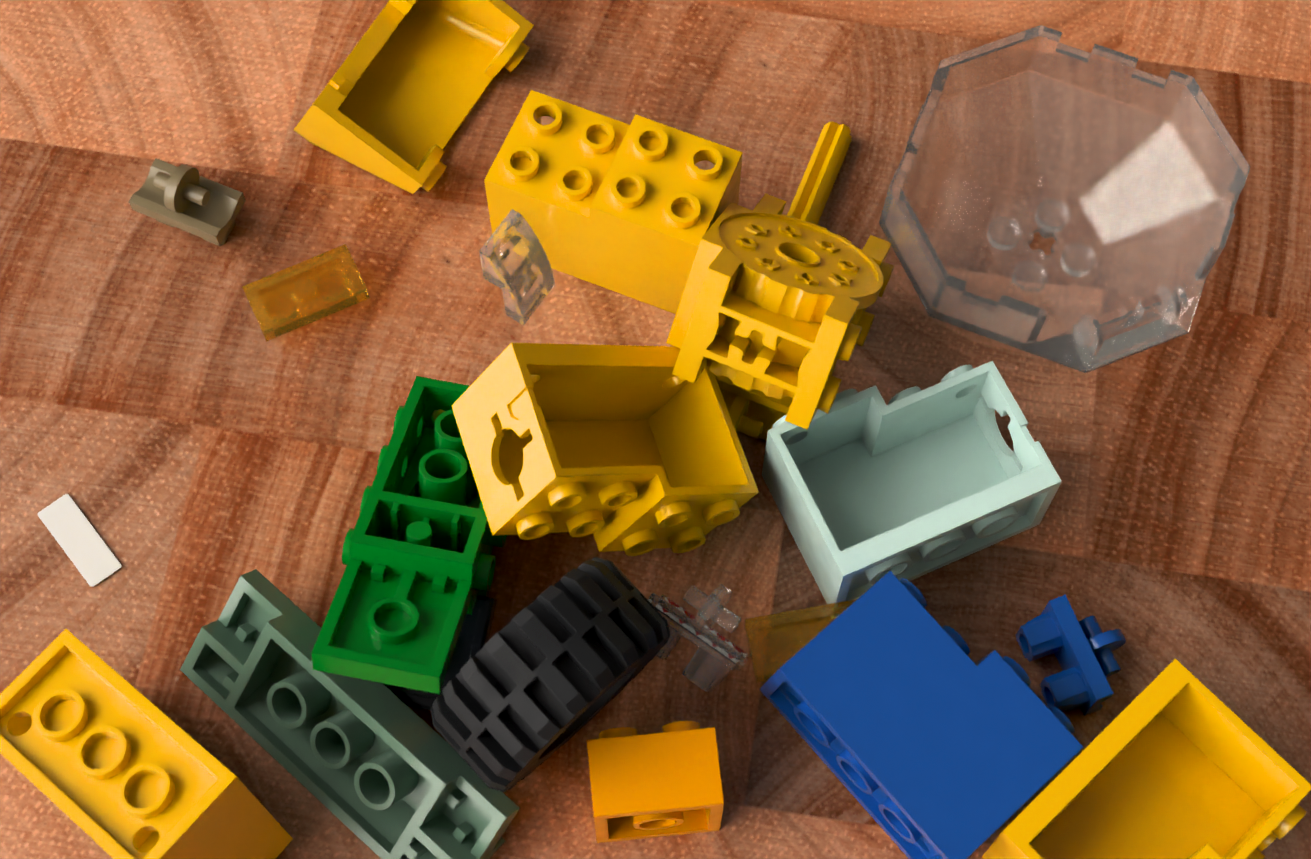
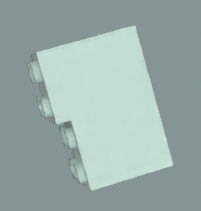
[762,361,1062,615]

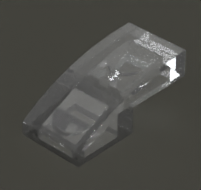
[479,209,555,325]

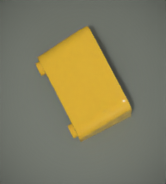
[294,0,534,194]

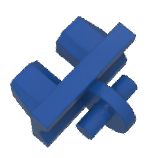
[1016,595,1126,716]

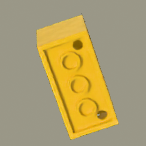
[484,90,743,314]
[451,343,759,556]
[0,629,293,859]
[982,658,1311,859]

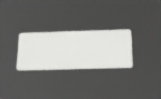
[38,494,122,587]

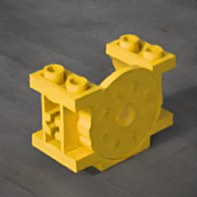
[666,193,894,430]

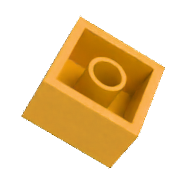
[587,721,724,843]

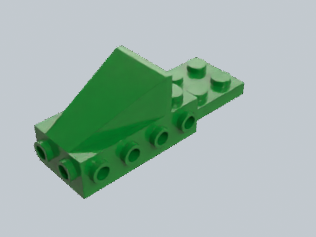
[311,376,507,694]

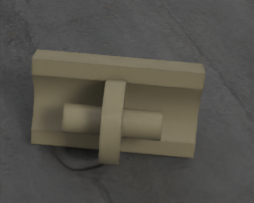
[129,158,246,246]

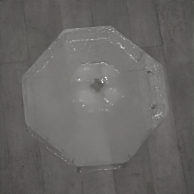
[879,25,1250,373]

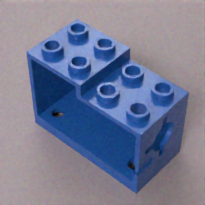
[759,570,1083,859]

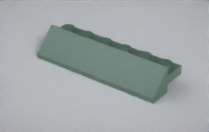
[180,569,520,859]

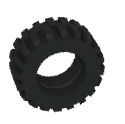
[431,557,670,792]

